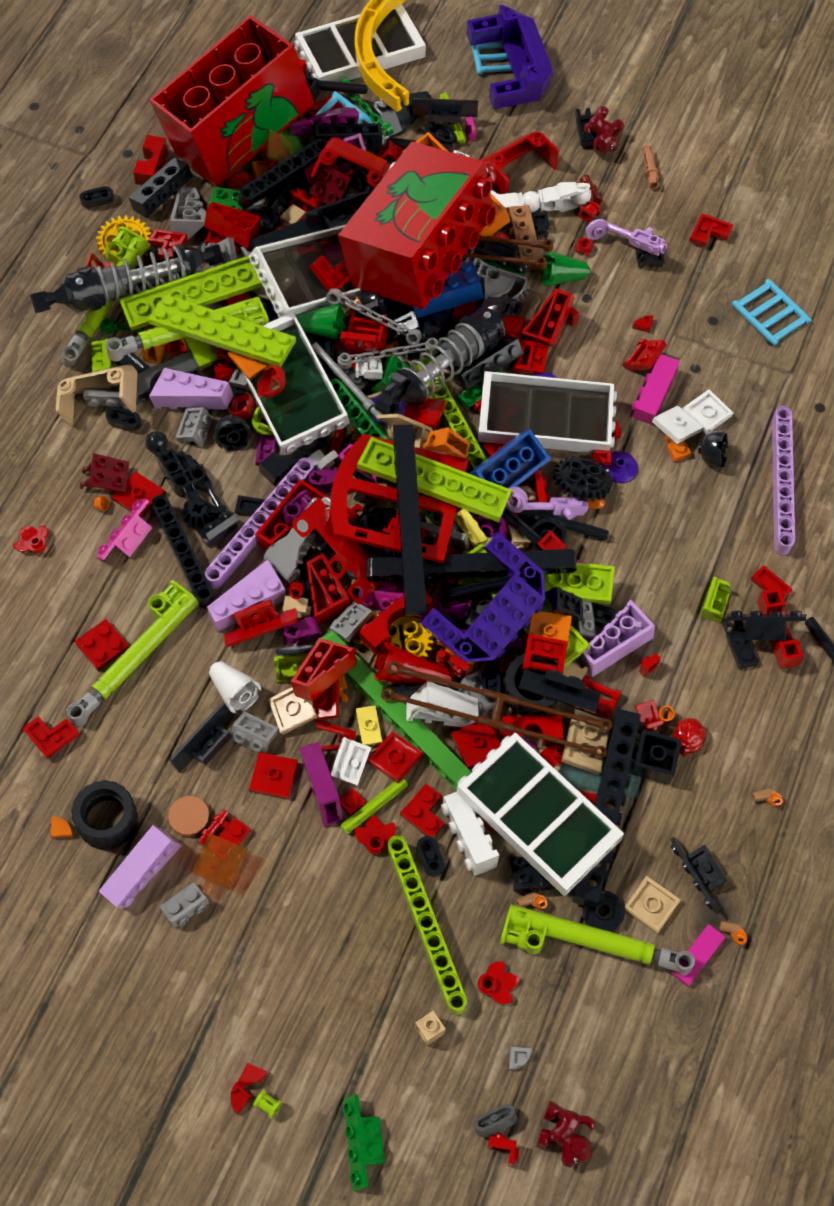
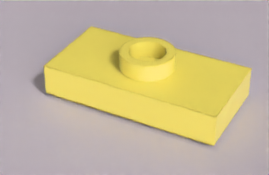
[454,509,487,547]
[356,705,382,746]

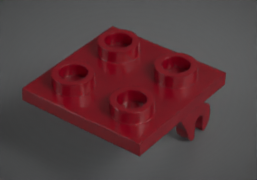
[310,161,356,204]
[80,453,129,494]

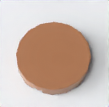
[168,796,210,837]

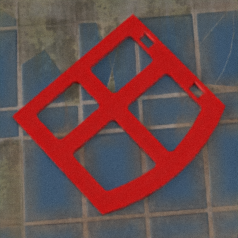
[330,434,469,563]

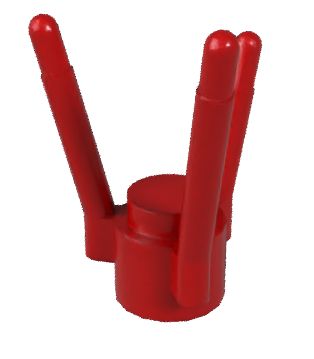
[314,720,356,750]

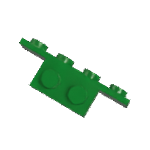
[343,1094,385,1191]

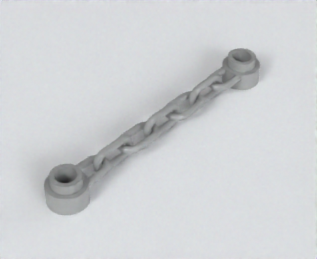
[326,288,422,345]
[338,338,439,370]

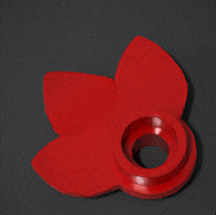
[13,525,49,554]
[355,815,396,855]
[477,961,520,1004]

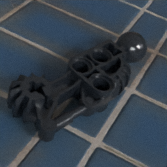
[145,431,227,529]

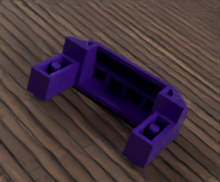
[466,5,553,110]
[418,532,545,662]

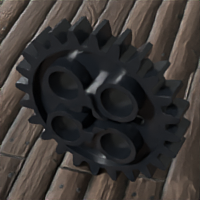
[553,456,613,501]

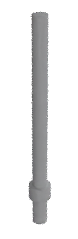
[312,343,383,420]

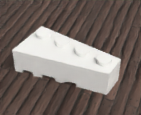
[441,792,499,876]

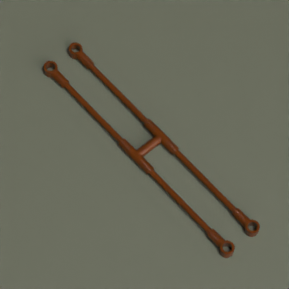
[462,236,553,270]
[381,661,612,759]

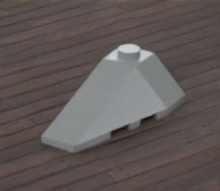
[170,187,206,239]

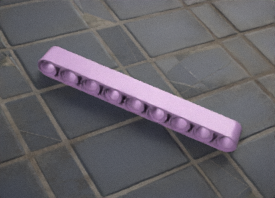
[772,406,795,555]
[205,458,314,589]

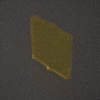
[267,130,292,163]

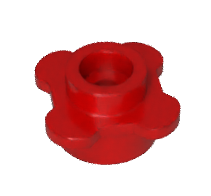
[574,238,594,255]

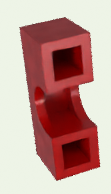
[133,135,169,185]
[501,714,563,746]

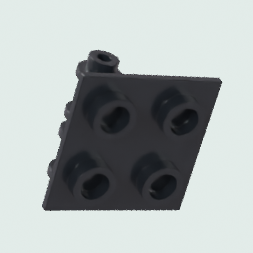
[510,854,555,894]

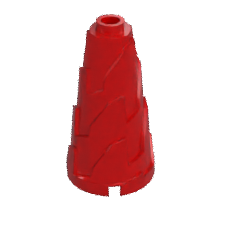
[373,642,452,687]

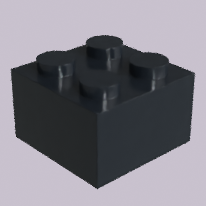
[631,729,682,785]

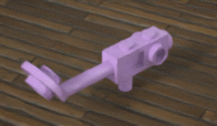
[585,219,667,256]
[506,487,588,520]

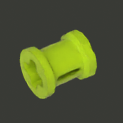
[253,1089,282,1119]

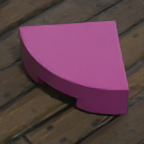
[465,117,476,141]

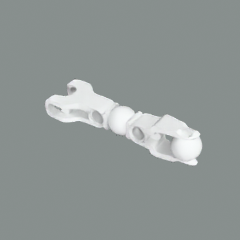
[491,182,591,213]

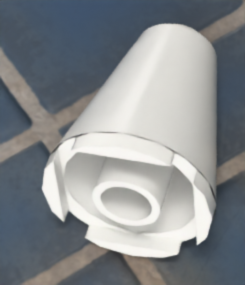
[209,661,261,713]

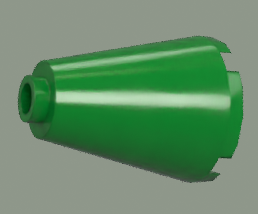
[540,251,590,286]
[296,304,346,340]

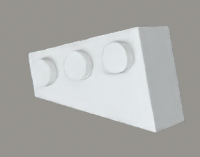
[406,681,478,727]

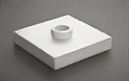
[683,389,733,434]
[652,406,703,444]

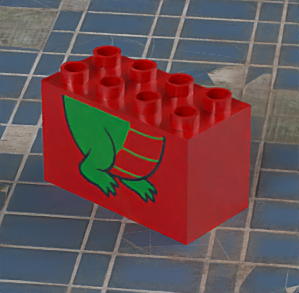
[149,15,315,187]
[338,141,496,310]

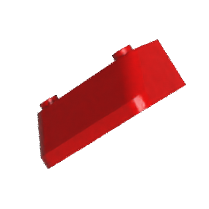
[480,132,559,194]
[310,138,390,188]

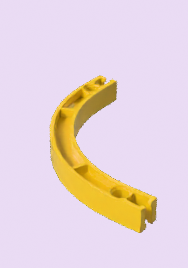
[355,0,409,112]

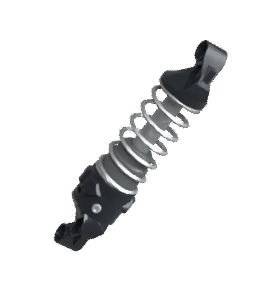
[30,244,224,313]
[375,293,523,415]

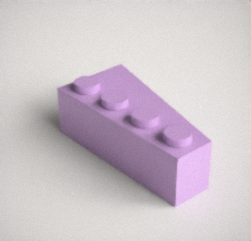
[580,600,655,677]
[99,825,183,909]

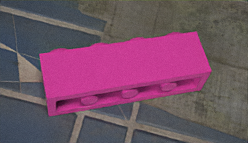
[632,354,680,425]

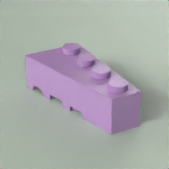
[149,368,234,410]
[207,560,286,632]

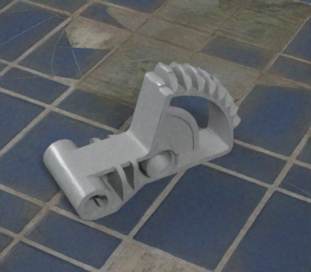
[461,252,529,304]
[264,497,331,583]

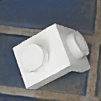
[308,450,338,470]

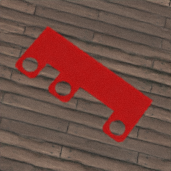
[292,497,382,604]

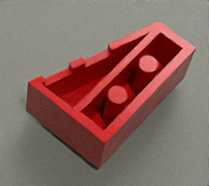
[204,202,261,249]
[520,288,575,348]
[307,553,351,625]
[291,638,358,702]

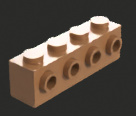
[507,205,541,271]

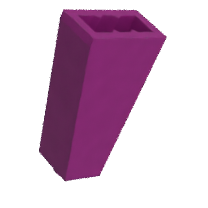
[299,742,343,827]

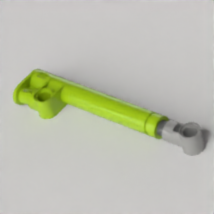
[61,226,149,367]
[106,297,270,361]
[66,580,199,727]
[500,904,695,976]

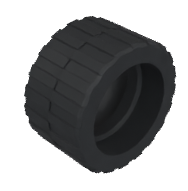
[503,653,563,716]
[71,780,138,850]

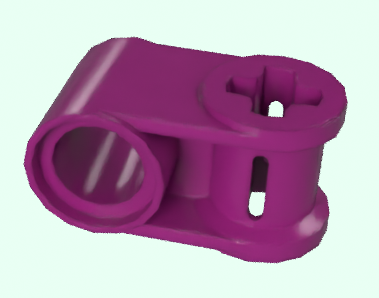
[308,467,338,493]
[284,490,313,525]
[283,617,322,646]

